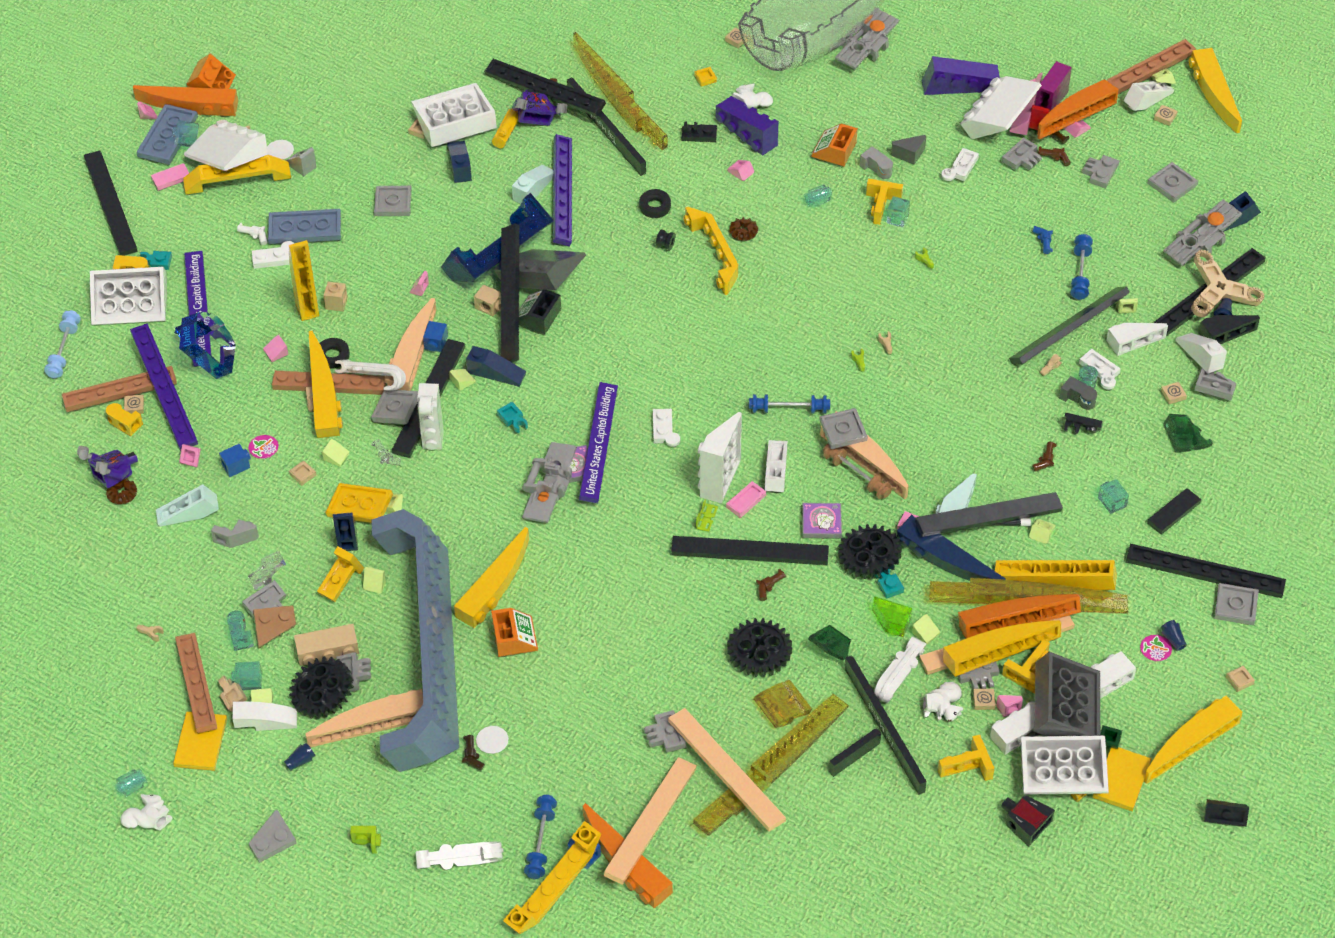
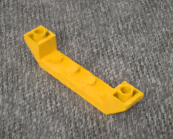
[183,155,291,195]
[683,207,738,295]
[503,821,601,934]

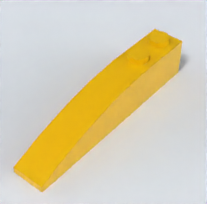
[1189,48,1242,133]
[289,240,319,321]
[309,331,343,438]
[454,527,529,628]
[995,560,1117,590]
[943,620,1061,677]
[1144,696,1243,784]

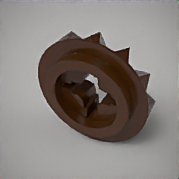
[729,217,758,241]
[106,478,137,504]

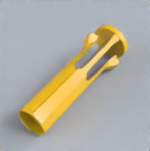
[492,109,518,148]

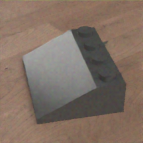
[494,249,586,290]
[1034,651,1100,736]

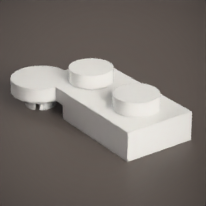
[941,148,979,181]
[252,241,294,269]
[1079,349,1121,390]
[653,409,680,447]

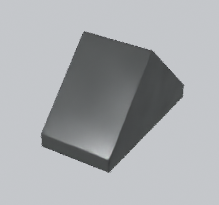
[891,135,926,165]

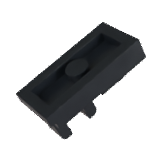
[681,121,717,143]
[1064,412,1103,434]
[1204,799,1249,827]

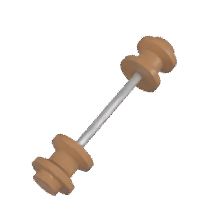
[823,443,892,499]

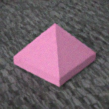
[137,102,157,119]
[179,444,201,467]

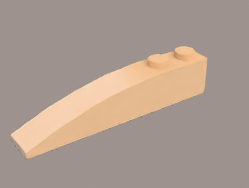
[385,298,437,391]
[820,411,909,499]
[306,689,423,748]

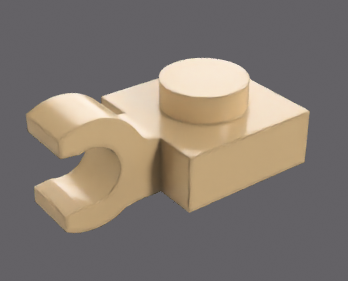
[218,676,248,712]

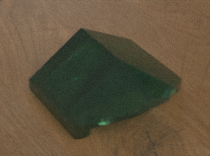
[808,625,851,660]

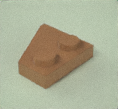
[253,605,296,648]

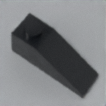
[1198,315,1260,344]

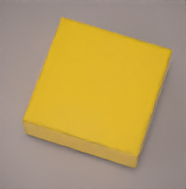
[694,67,717,87]

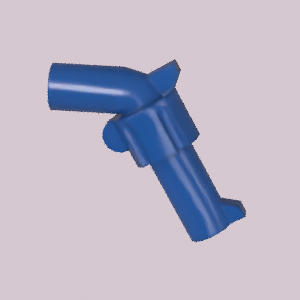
[1032,226,1053,254]

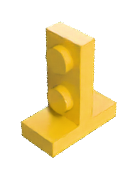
[866,178,903,225]
[317,546,364,602]
[1002,639,1050,694]
[938,735,994,781]

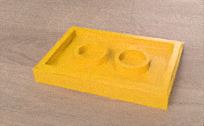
[325,483,393,523]
[173,711,227,771]
[1093,747,1152,812]

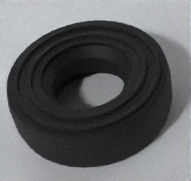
[639,189,671,218]
[319,338,350,368]

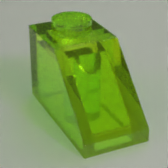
[872,596,912,638]

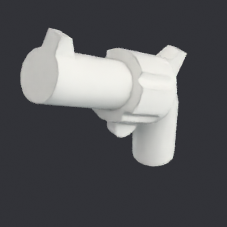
[237,223,268,245]

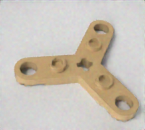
[1191,250,1265,317]

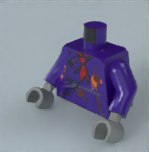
[512,89,567,126]
[77,446,138,488]

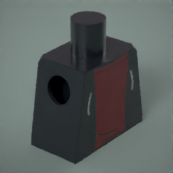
[1001,795,1055,847]

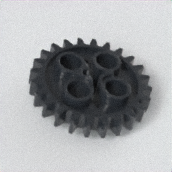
[838,524,902,579]
[727,618,792,677]
[289,656,354,719]

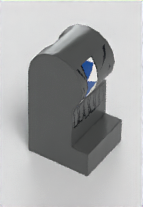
[1059,376,1097,409]

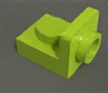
[350,826,381,854]

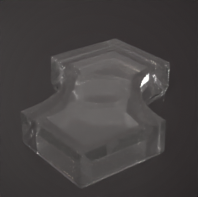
[248,551,286,590]

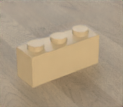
[294,624,359,666]

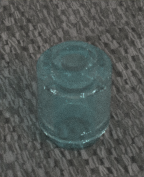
[804,184,832,207]
[1078,365,1098,388]
[115,768,147,797]

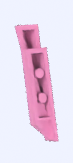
[1010,72,1043,135]

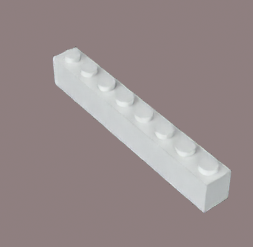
[990,651,1136,755]

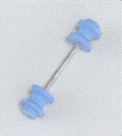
[44,310,81,378]

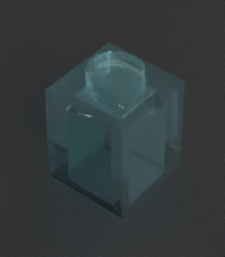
[172,120,199,147]
[887,196,910,228]
[1098,479,1129,514]
[232,661,262,690]

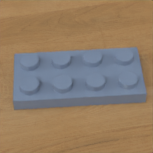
[136,104,198,165]
[268,209,341,244]

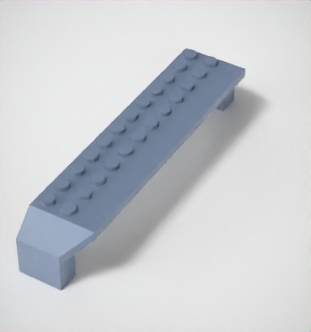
[372,509,459,772]

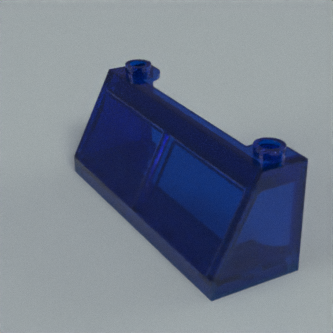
[441,193,554,282]

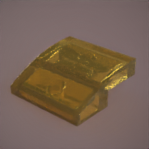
[754,680,812,728]

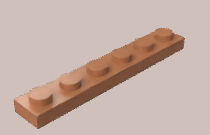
[1106,39,1196,94]
[62,366,177,412]
[272,371,386,395]
[175,633,217,733]

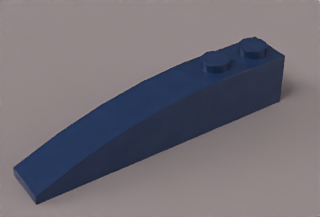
[897,514,1006,591]

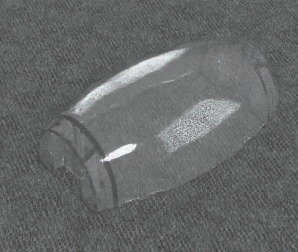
[738,0,885,71]

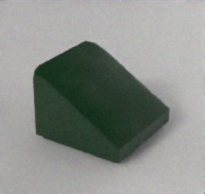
[1100,725,1123,749]

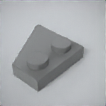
[1195,368,1237,400]
[249,810,297,863]

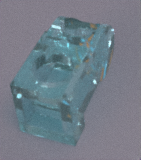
[227,610,254,651]

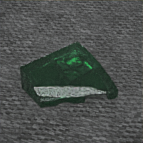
[1163,414,1213,452]

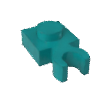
[140,251,172,270]
[497,402,528,433]
[875,569,904,599]

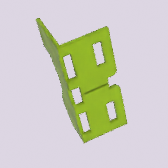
[696,499,718,532]

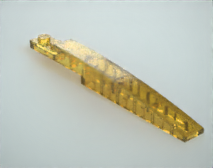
[573,32,668,150]
[929,578,1128,614]
[693,694,849,836]

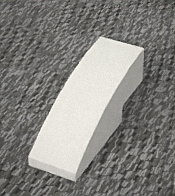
[765,440,788,492]
[233,701,297,731]

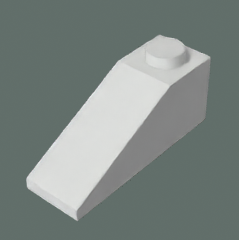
[1124,81,1174,111]
[1106,323,1168,356]
[1175,333,1227,373]

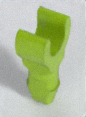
[915,248,934,269]
[851,349,865,371]

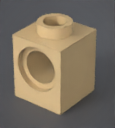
[324,282,348,312]
[474,284,501,317]

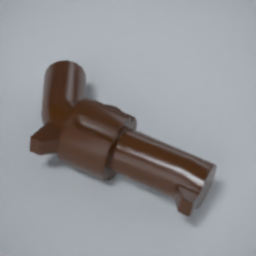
[1038,146,1071,166]
[1032,441,1057,471]
[756,569,786,601]

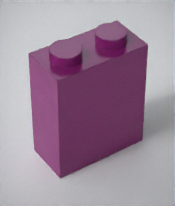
[1035,61,1072,110]

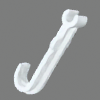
[335,359,406,391]
[874,636,927,704]
[415,841,504,870]

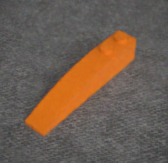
[1037,79,1119,139]
[133,85,238,116]
[958,594,1081,638]
[583,803,673,908]

